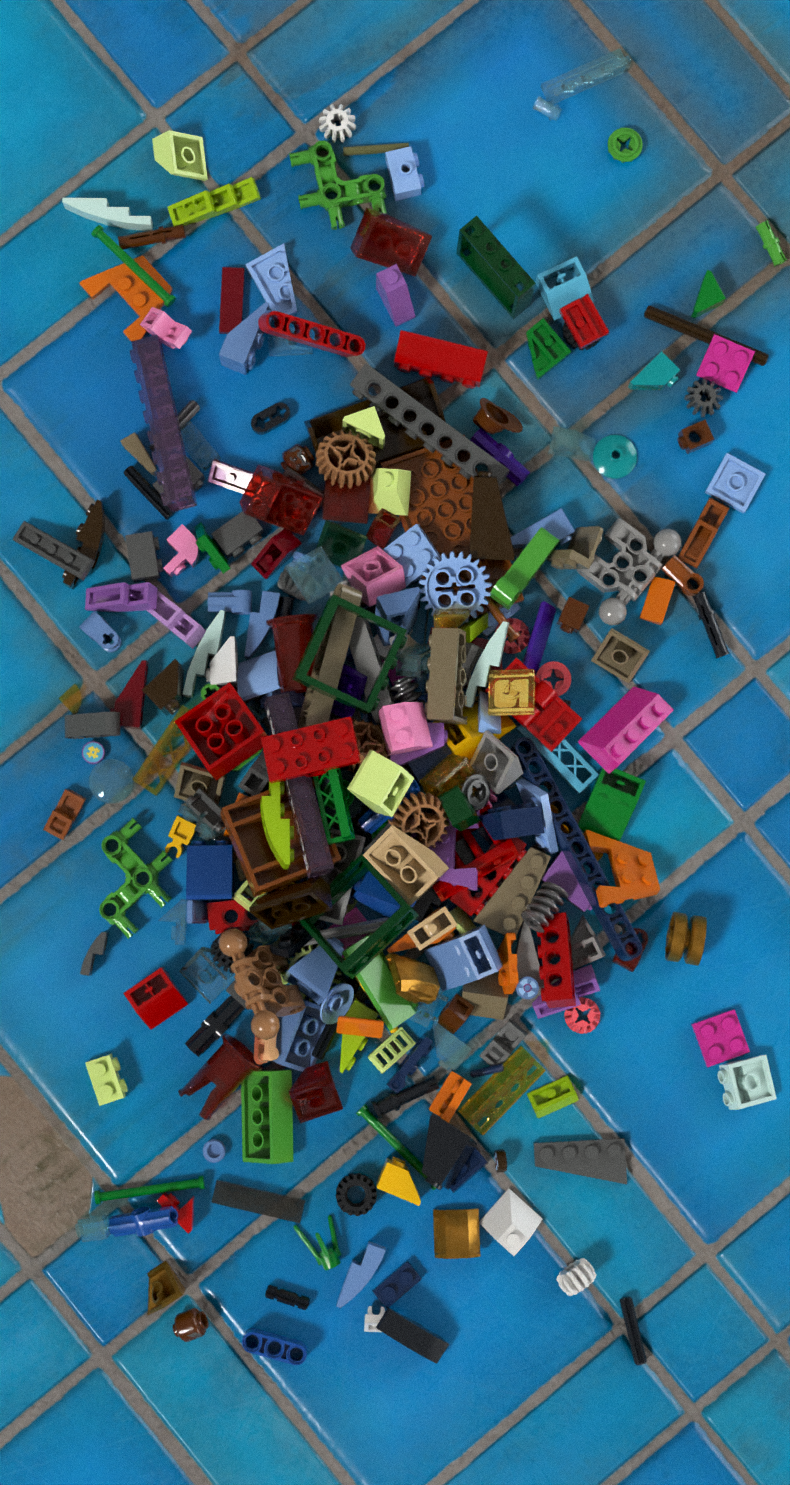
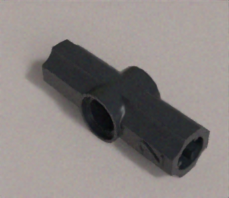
[185,996,245,1057]

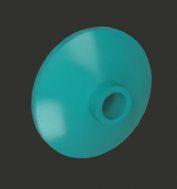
[593,435,637,479]

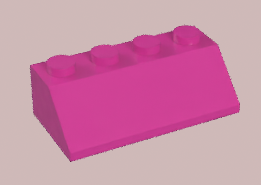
[578,686,674,774]

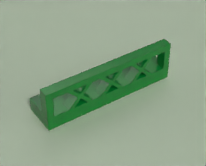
[313,768,355,845]

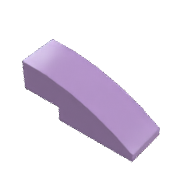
[146,591,206,649]

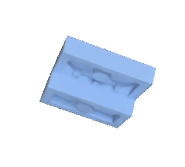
[237,649,284,701]

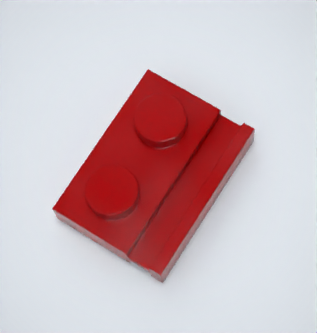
[559,294,609,349]

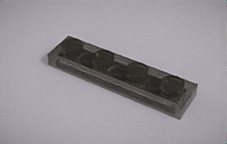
[211,1179,305,1223]

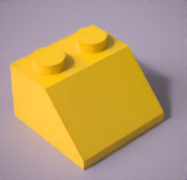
[376,1156,421,1206]

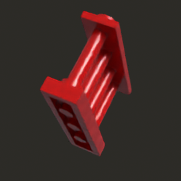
[432,805,519,902]

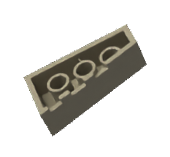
[424,628,467,725]
[472,847,551,936]

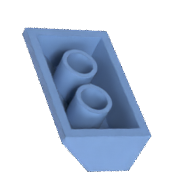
[273,999,326,1074]

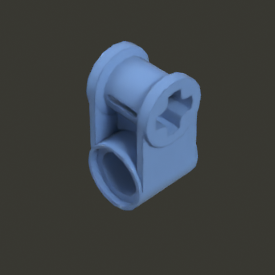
[79,611,121,652]

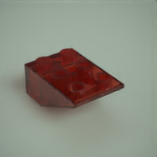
[239,464,323,536]

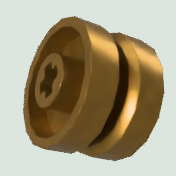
[665,912,707,966]

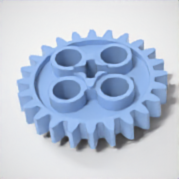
[419,551,492,624]

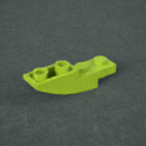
[260,781,294,869]

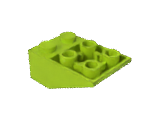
[340,999,380,1073]

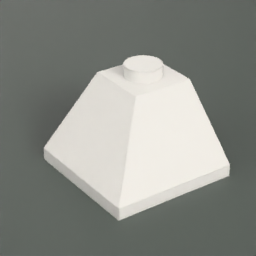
[206,636,238,687]
[479,1188,543,1256]

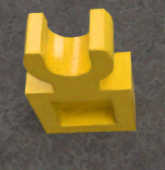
[165,815,199,858]

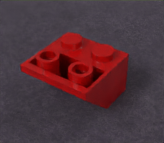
[123,967,188,1030]

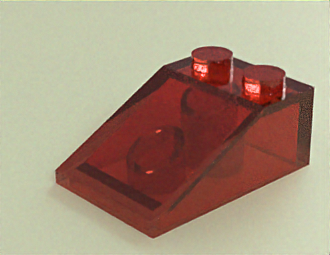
[350,208,432,277]
[321,455,371,524]

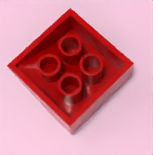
[174,682,268,781]

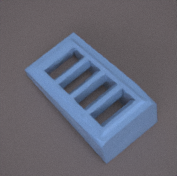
[187,900,208,924]

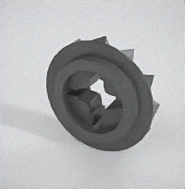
[460,774,490,811]

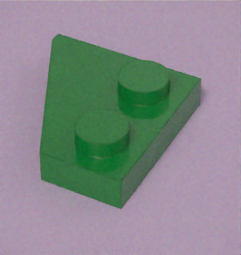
[526,318,571,380]
[194,522,231,574]

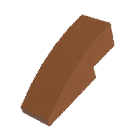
[678,497,729,568]

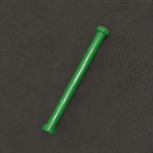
[91,225,176,308]
[356,1104,436,1190]
[94,1175,205,1205]

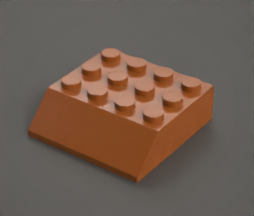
[220,776,341,897]

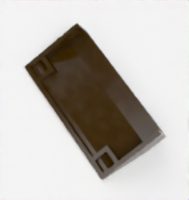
[304,377,450,489]

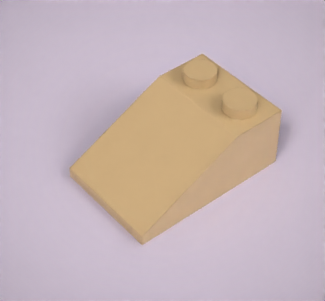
[363,825,449,905]

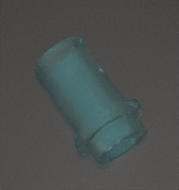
[533,96,562,121]

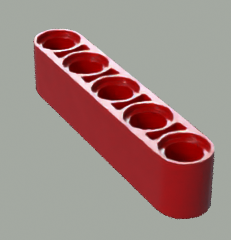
[258,311,365,357]

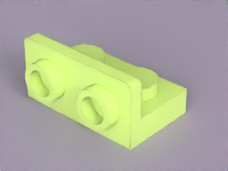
[85,1054,128,1106]

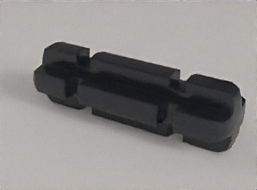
[265,1285,310,1310]

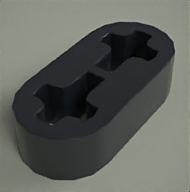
[251,402,290,435]

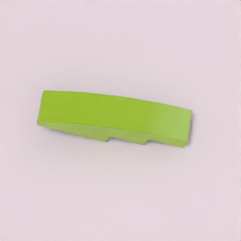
[167,177,261,226]

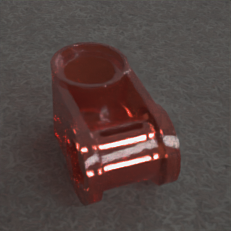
[612,928,648,972]

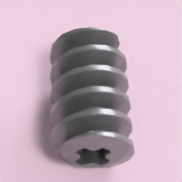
[390,675,427,718]
[521,882,569,933]

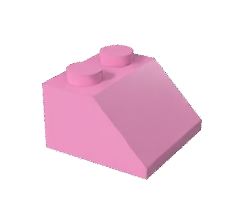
[341,546,406,607]
[378,702,433,756]

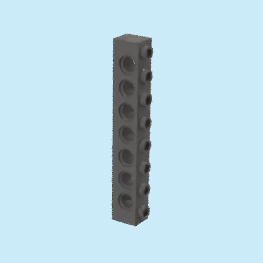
[350,363,509,485]

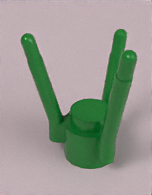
[293,1215,342,1270]

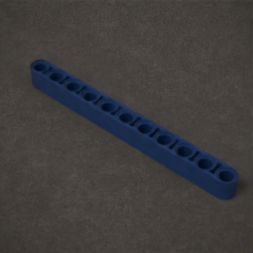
[510,737,642,962]

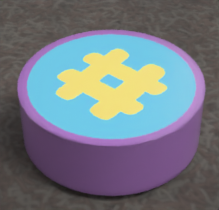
[82,741,105,764]

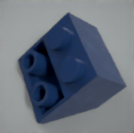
[480,803,544,841]

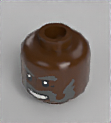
[281,444,315,475]
[173,1308,209,1342]

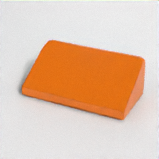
[640,577,676,625]
[336,1015,384,1038]

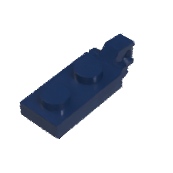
[386,1034,433,1093]

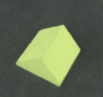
[342,406,385,450]

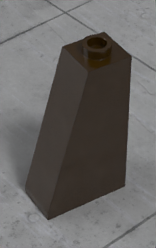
[469,471,515,561]

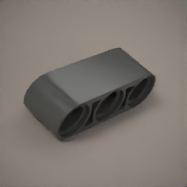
[65,712,120,739]

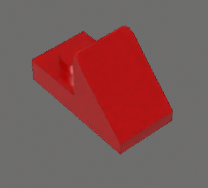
[157,1192,194,1234]

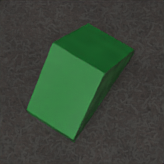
[691,270,726,318]

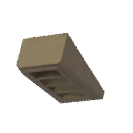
[120,432,159,477]

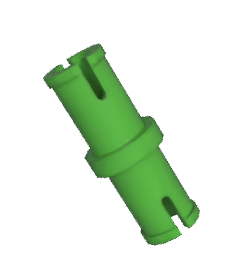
[755,220,787,267]

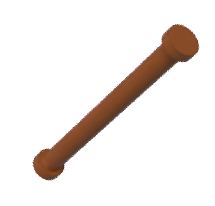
[447,549,521,643]

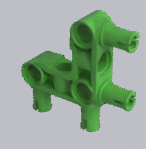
[289,141,388,230]
[99,817,173,939]

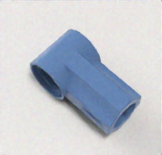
[208,590,252,615]

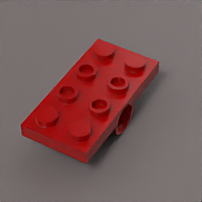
[485,657,582,752]
[261,716,361,784]

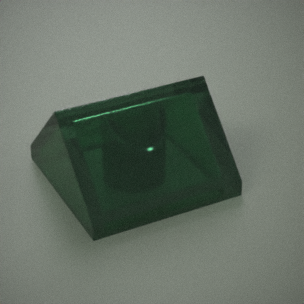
[314,519,368,567]

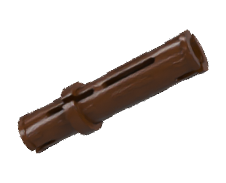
[118,224,186,250]

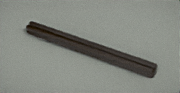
[644,306,768,366]

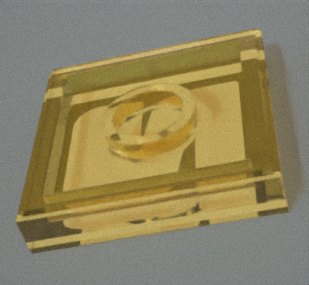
[488,669,535,716]

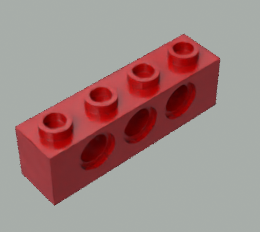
[449,837,527,916]
[207,898,296,934]
[536,912,576,1009]

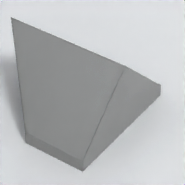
[571,915,606,970]

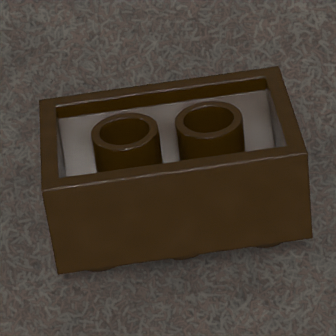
[142,659,184,716]
[249,876,333,930]

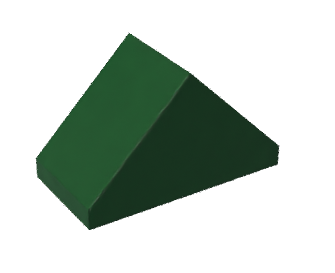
[438,785,481,831]

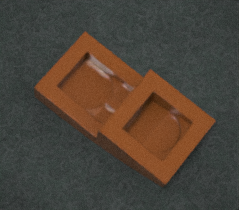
[43,788,87,840]

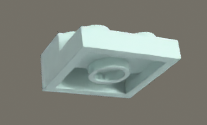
[717,1055,777,1110]

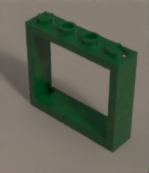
[456,216,536,319]
[292,594,408,714]
[299,854,419,979]

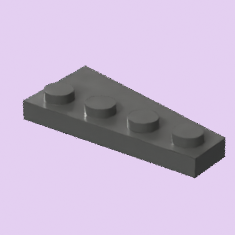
[533,1138,627,1184]

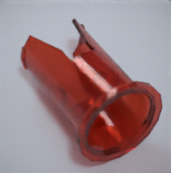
[266,614,317,693]
[178,1033,263,1120]

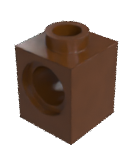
[677,420,714,454]
[557,597,589,634]
[435,993,474,1034]

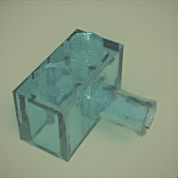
[396,643,431,695]

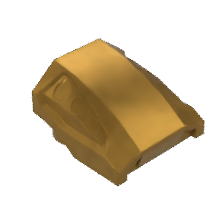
[385,953,440,1004]
[433,1208,481,1259]

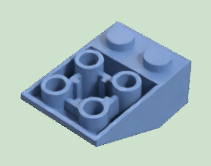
[219,302,273,375]
[424,924,503,992]

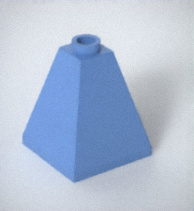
[283,937,344,1006]

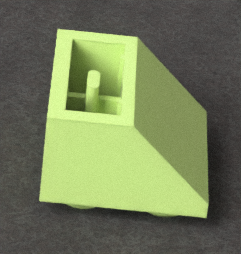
[347,750,414,817]

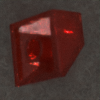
[289,1061,343,1123]

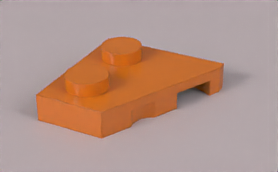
[497,933,519,994]

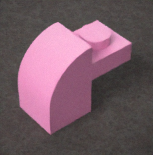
[140,307,192,349]
[163,524,200,577]

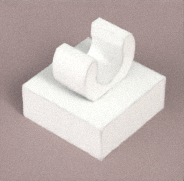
[364,1306,385,1332]

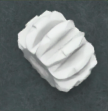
[319,104,356,143]
[556,1258,597,1296]

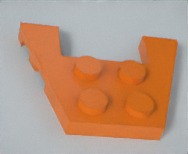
[79,255,172,348]
[583,830,660,908]

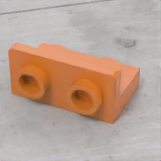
[429,1071,472,1123]

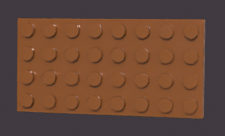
[381,435,524,628]

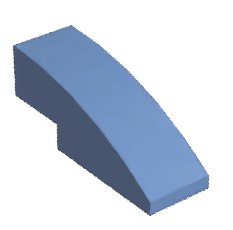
[245,591,281,659]
[336,1241,386,1308]

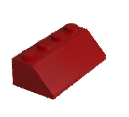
[394,330,488,389]

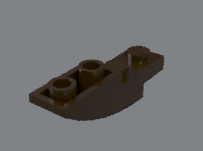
[62,500,105,589]

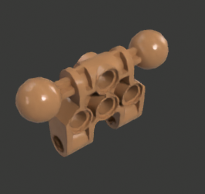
[218,928,306,1040]

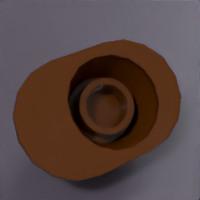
[473,398,523,434]

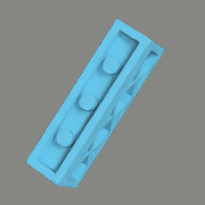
[516,725,599,794]

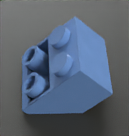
[374,587,420,646]

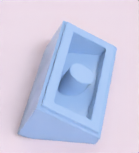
[478,691,501,734]

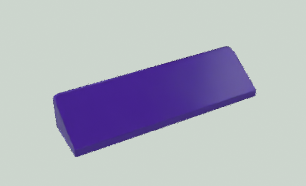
[523,601,556,675]

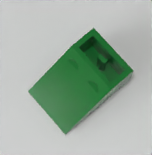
[578,767,646,841]

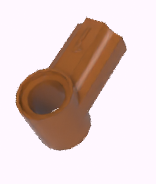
[661,555,704,596]

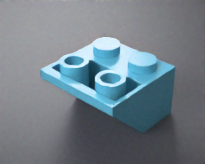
[535,256,594,321]

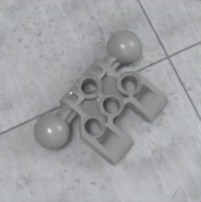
[577,518,682,626]

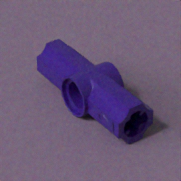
[470,428,530,487]

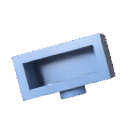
[385,146,424,201]

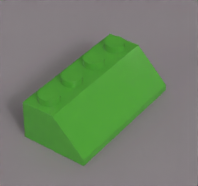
[342,933,418,1031]
[241,1069,294,1164]

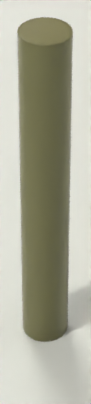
[343,143,409,156]

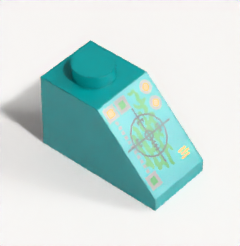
[628,351,680,390]

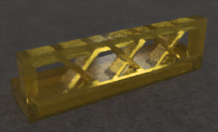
[132,705,190,796]
[458,1046,546,1135]

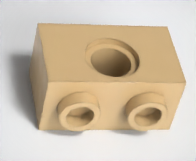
[407,906,457,951]

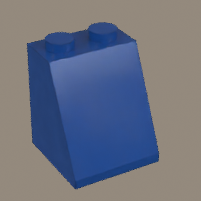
[186,841,234,900]
[352,871,417,918]

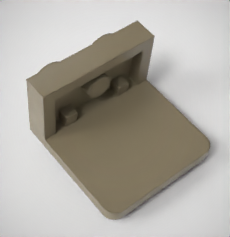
[547,526,603,570]

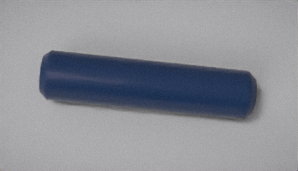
[470,1064,504,1078]

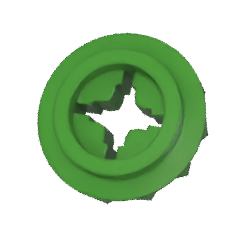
[607,128,643,163]

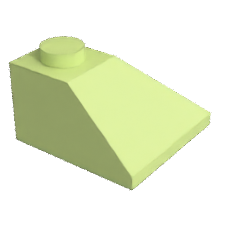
[152,130,208,181]
[367,468,411,516]

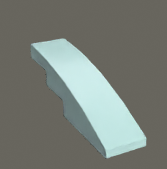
[62,198,153,231]
[182,610,226,698]
[465,621,509,707]

